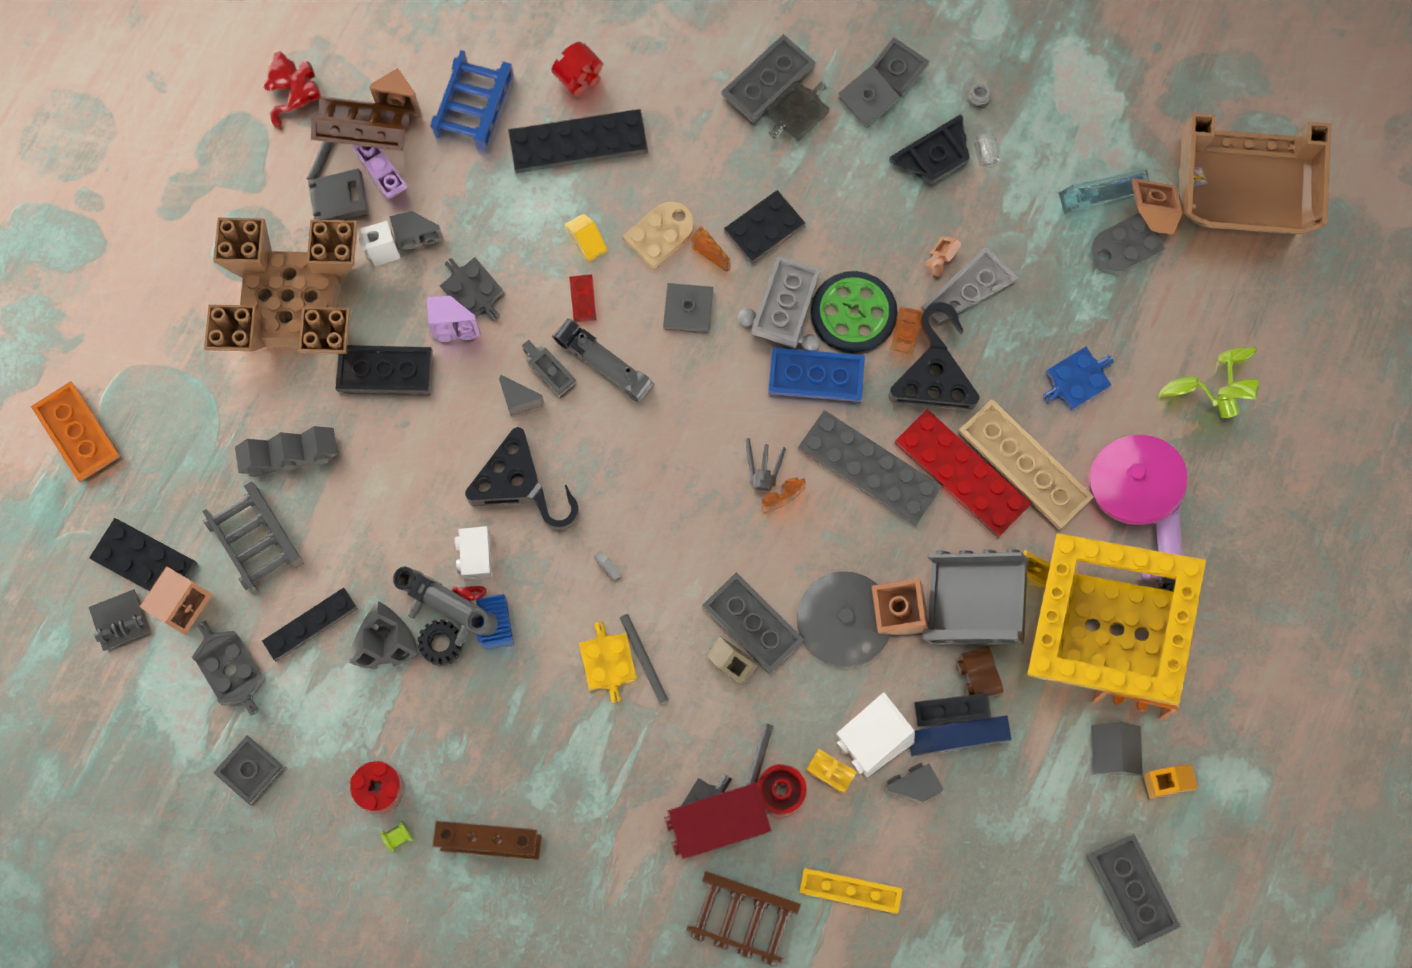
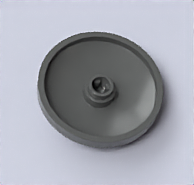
[797,571,891,668]

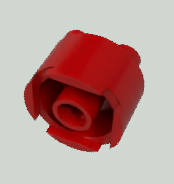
[551,42,604,96]
[350,761,404,814]
[757,764,807,817]

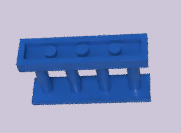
[430,50,513,151]

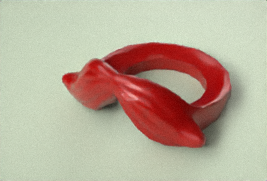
[451,585,487,601]

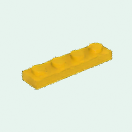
[799,868,903,914]

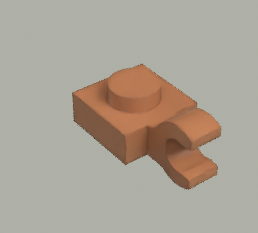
[925,236,962,277]

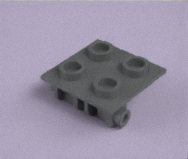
[89,589,149,651]

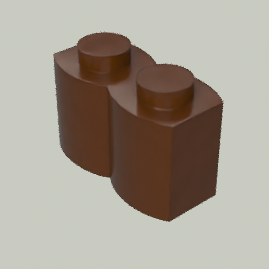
[957,646,1004,699]

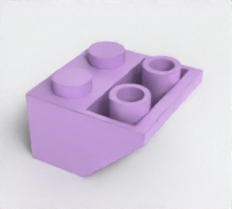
[427,296,481,342]

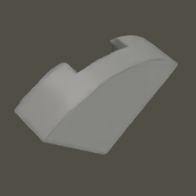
[594,551,622,580]

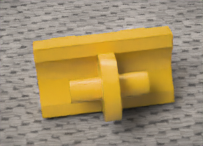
[806,749,857,794]

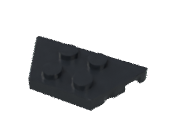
[889,114,970,185]

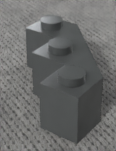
[235,426,338,477]

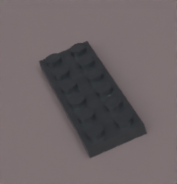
[508,109,648,174]

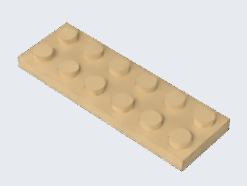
[958,399,1094,531]

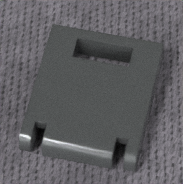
[308,168,368,220]

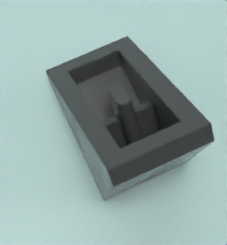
[499,375,544,416]

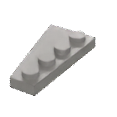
[921,247,1019,324]

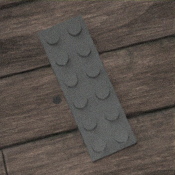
[798,410,942,526]

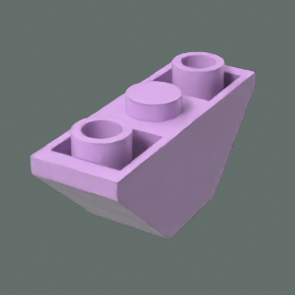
[352,145,407,199]

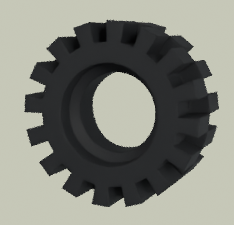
[417,619,464,666]

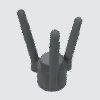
[745,438,786,491]

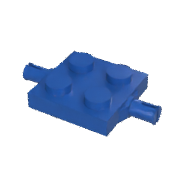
[1043,347,1114,410]

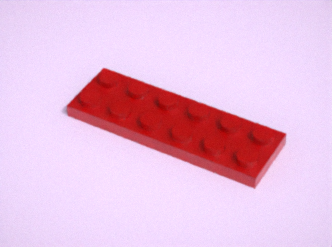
[895,409,1032,538]

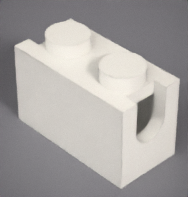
[359,221,401,267]
[455,526,493,581]

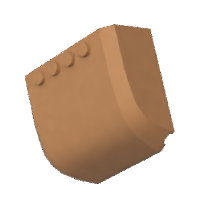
[1179,113,1332,235]

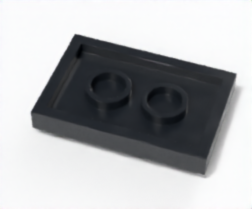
[724,190,805,265]

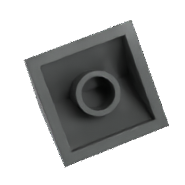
[1091,722,1143,776]

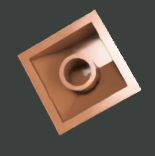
[1132,178,1183,234]

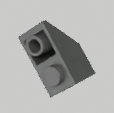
[389,211,443,250]
[884,763,944,804]

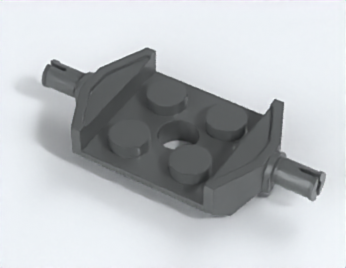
[192,621,264,716]

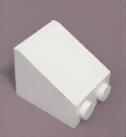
[836,693,915,778]

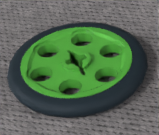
[811,271,898,352]

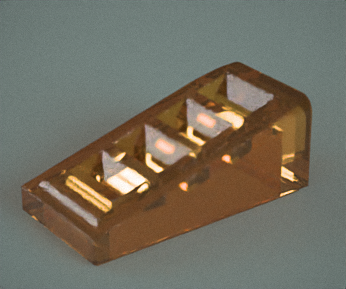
[691,226,731,272]

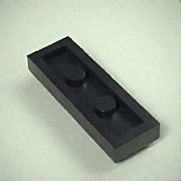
[914,693,991,727]

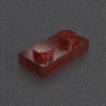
[569,274,597,322]

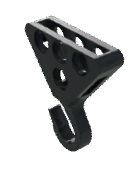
[888,302,980,410]
[465,427,579,530]

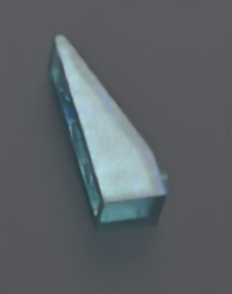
[1058,170,1150,214]

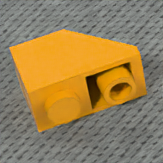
[1143,764,1199,799]

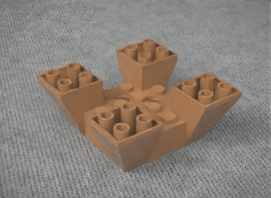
[204,217,358,354]

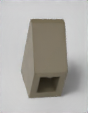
[706,636,760,684]

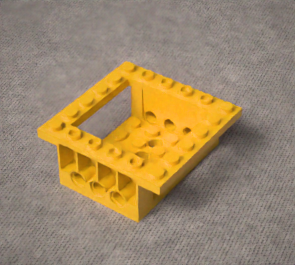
[1028,533,1206,706]

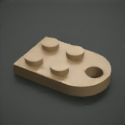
[622,202,694,270]

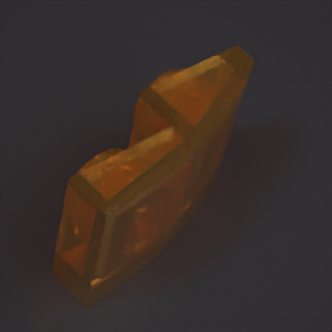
[761,477,806,514]

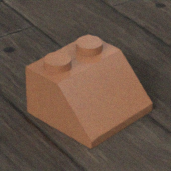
[872,578,930,635]

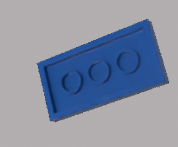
[768,347,865,402]

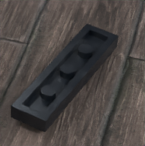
[262,587,358,662]

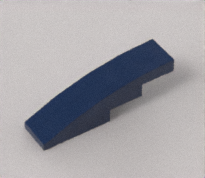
[910,715,1012,757]

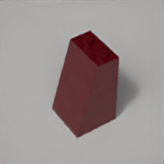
[664,782,772,860]

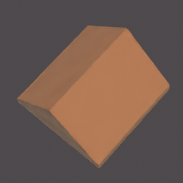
[370,68,421,116]

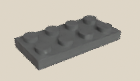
[722,34,815,123]
[702,572,805,674]
[1088,834,1181,948]

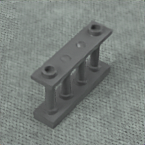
[202,481,304,594]

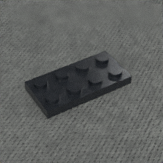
[335,345,433,394]
[89,518,197,591]

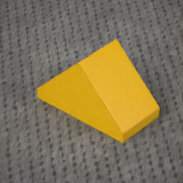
[565,214,608,262]
[1022,550,1050,588]

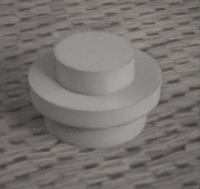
[968,83,991,105]

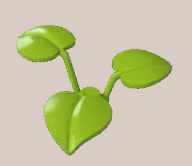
[1159,346,1260,418]

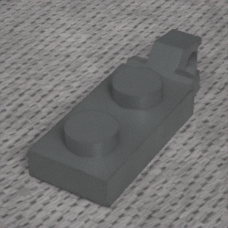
[522,340,577,398]

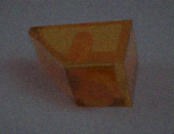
[890,306,923,355]

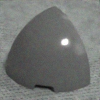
[349,601,417,669]

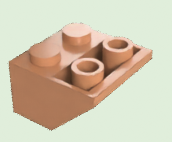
[139,566,213,635]

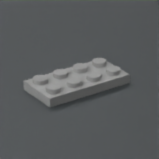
[751,256,821,347]

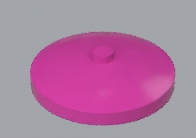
[1090,435,1188,525]

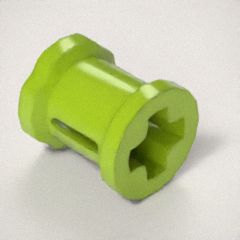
[380,820,413,852]

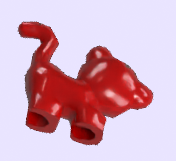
[264,51,321,128]

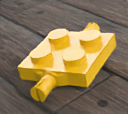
[579,621,637,703]

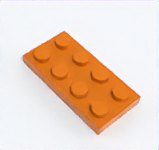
[31,381,121,482]

